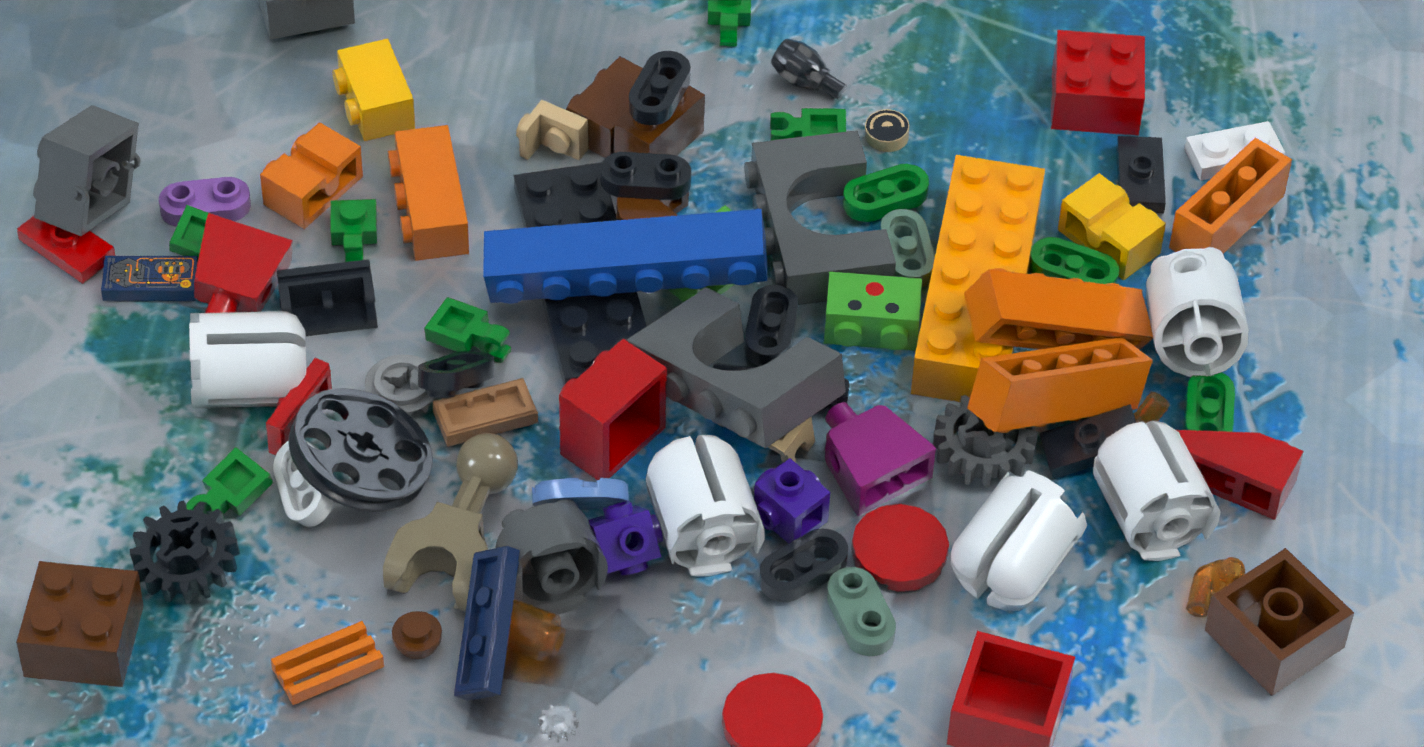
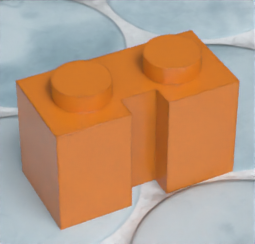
[260,122,363,229]

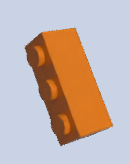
[388,125,469,261]
[1169,137,1292,254]

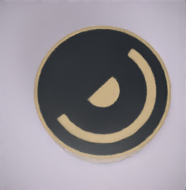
[865,109,909,152]

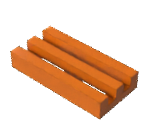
[271,621,384,705]

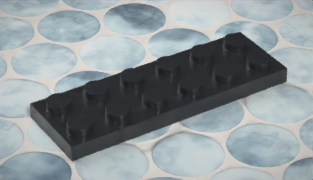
[514,162,647,385]

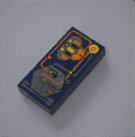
[101,256,198,301]

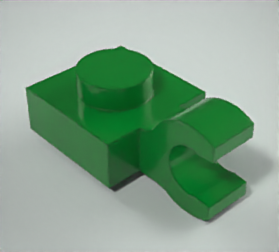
[707,0,751,47]
[330,199,377,262]
[424,297,512,363]

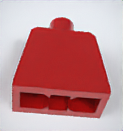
[194,213,293,313]

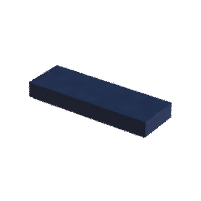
[454,546,520,701]

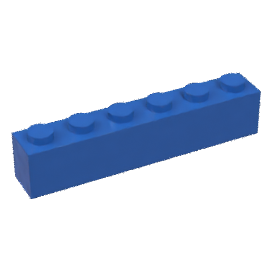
[483,209,767,304]

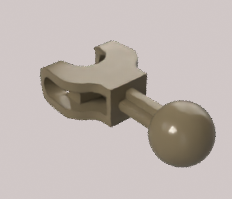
[383,433,518,612]

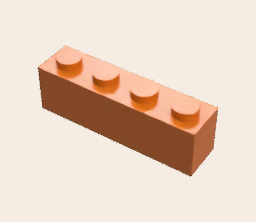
[964,268,1153,350]
[967,337,1153,433]

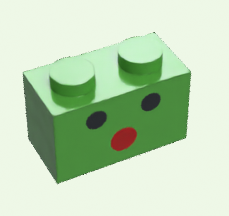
[824,272,922,351]

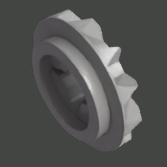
[364,354,438,415]

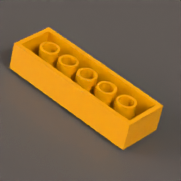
[911,155,1045,402]

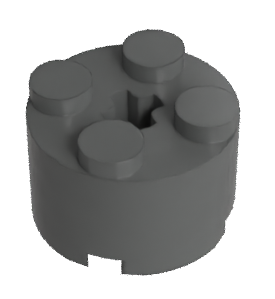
[495,499,608,616]

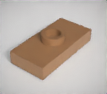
[433,378,538,447]

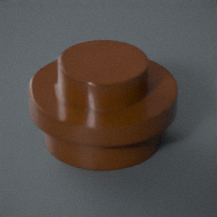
[392,611,442,659]

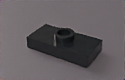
[1116,136,1166,214]
[1040,404,1137,479]

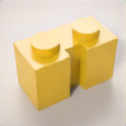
[332,38,415,141]
[1058,173,1166,280]

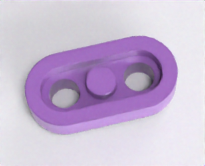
[159,177,251,227]

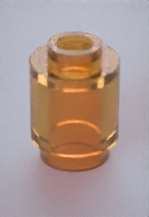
[507,599,566,662]

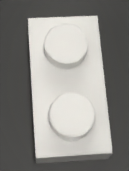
[1184,121,1285,181]

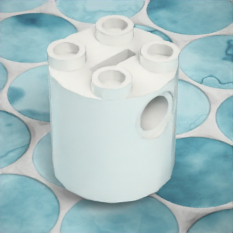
[1146,247,1249,377]

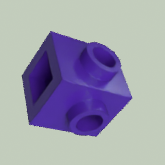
[754,458,831,544]
[586,501,663,575]

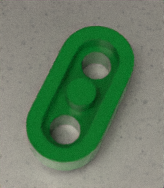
[843,164,929,222]
[1029,237,1119,284]
[1183,372,1235,432]

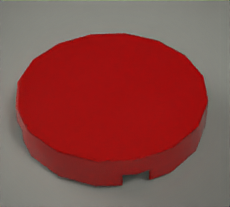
[851,504,949,592]
[722,672,824,747]

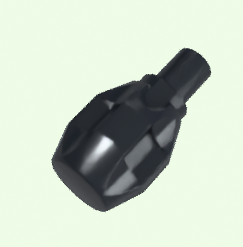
[771,38,847,99]

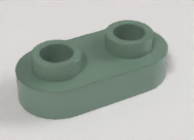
[880,209,935,288]
[827,567,896,656]

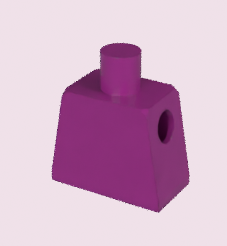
[825,402,936,517]

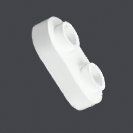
[273,440,334,527]

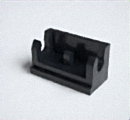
[277,259,378,336]

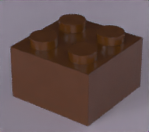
[1205,548,1354,696]
[16,561,144,687]

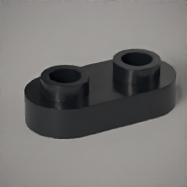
[629,51,691,125]
[600,152,691,200]
[744,285,798,366]
[418,351,494,398]
[759,528,848,602]

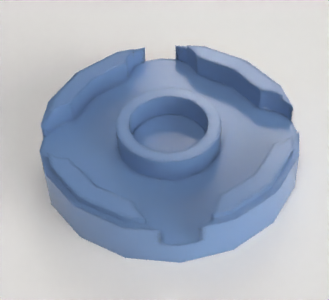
[532,478,629,510]

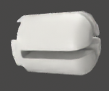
[189,311,306,408]
[1093,421,1221,561]
[646,435,765,576]
[951,470,1087,611]

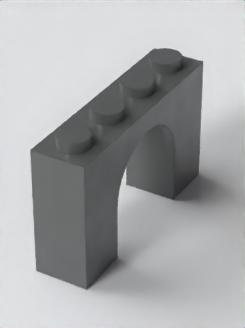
[744,130,896,305]
[626,288,846,448]

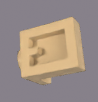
[516,100,588,160]

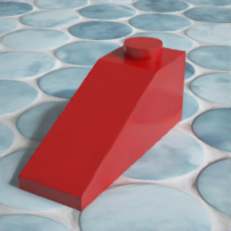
[1176,430,1304,520]

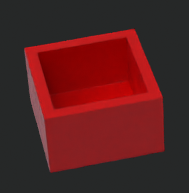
[1051,30,1145,136]
[559,339,667,480]
[946,630,1075,747]

